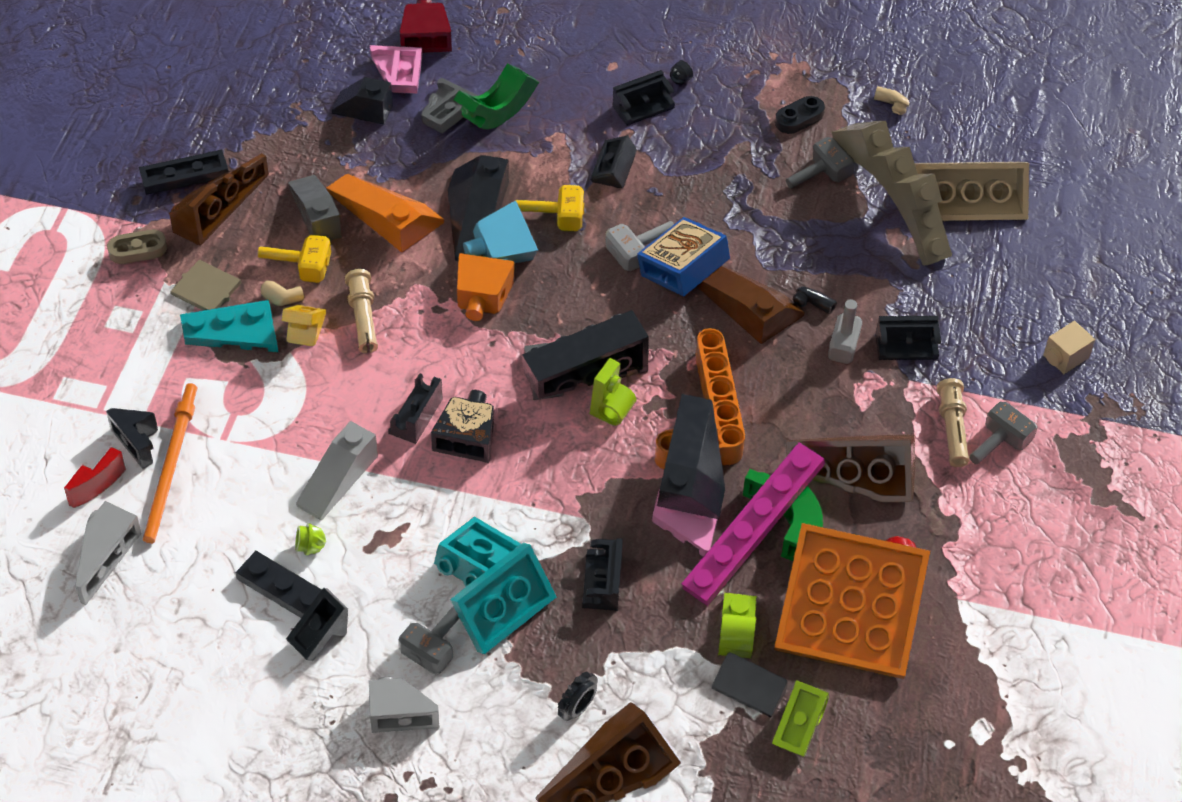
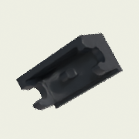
[612,70,675,126]
[875,316,941,360]
[388,373,443,444]
[582,538,623,611]

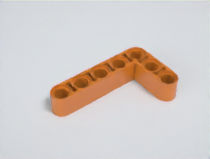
[654,328,745,470]

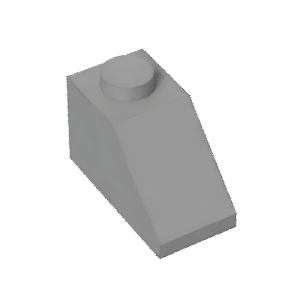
[369,677,440,733]

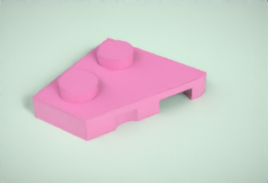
[370,45,422,94]
[652,489,717,557]

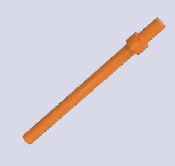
[143,383,198,544]

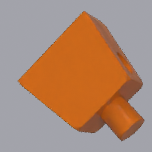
[457,253,514,321]

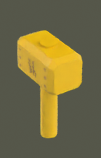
[515,185,585,231]
[258,235,331,283]

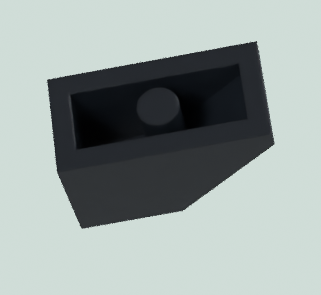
[332,77,393,125]

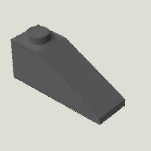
[288,175,342,241]

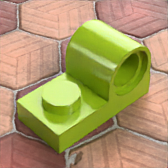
[589,358,637,426]
[718,593,757,659]
[772,680,829,757]

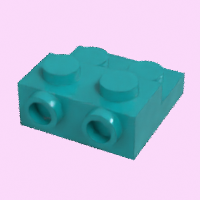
[433,516,521,587]

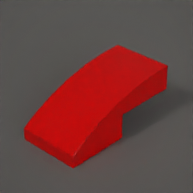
[64,447,126,508]

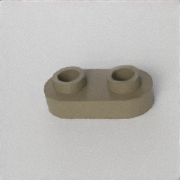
[107,230,167,264]

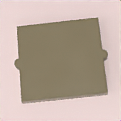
[170,260,241,311]

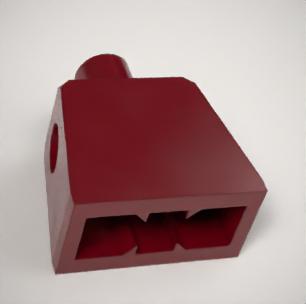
[400,0,452,53]

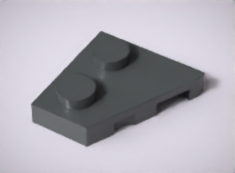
[421,77,478,133]

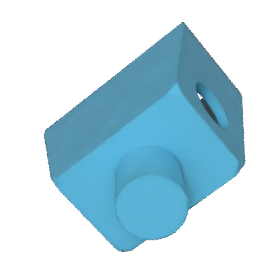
[463,201,538,264]

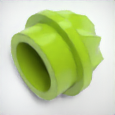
[295,523,326,556]

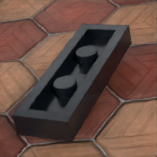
[139,149,229,195]
[235,550,322,618]

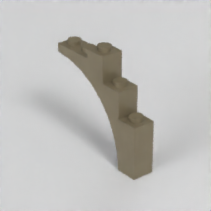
[831,120,952,265]

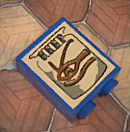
[637,217,730,296]

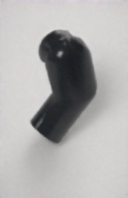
[792,286,837,314]

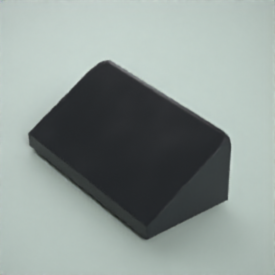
[590,135,637,188]
[712,652,788,718]

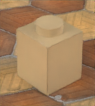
[1043,320,1096,374]

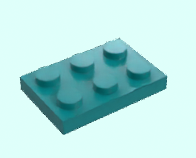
[450,542,557,654]

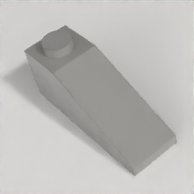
[296,421,378,521]
[75,501,142,605]

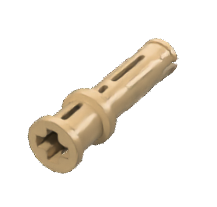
[345,269,378,353]
[936,378,970,467]

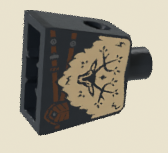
[431,389,494,463]

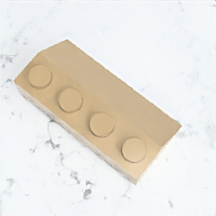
[915,162,1029,221]

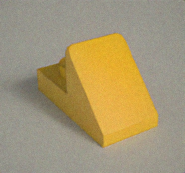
[282,305,326,346]

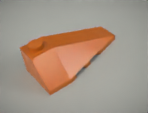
[326,174,444,253]

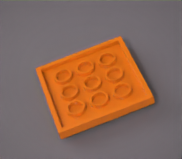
[774,523,930,679]

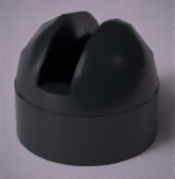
[670,60,693,84]

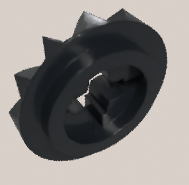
[557,671,598,721]

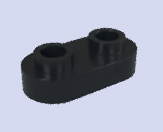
[775,96,825,134]

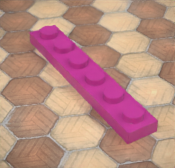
[681,442,825,606]

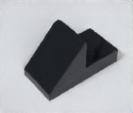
[106,408,158,469]
[286,587,348,661]

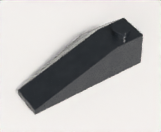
[448,155,509,261]
[657,394,725,520]

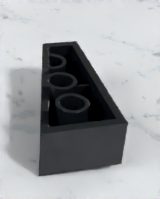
[522,310,649,399]

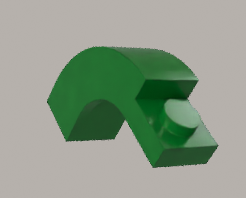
[453,63,539,129]
[742,469,823,561]

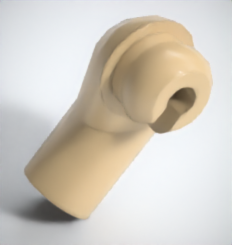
[874,86,909,115]
[261,281,304,306]

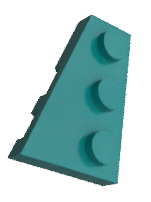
[180,300,278,352]

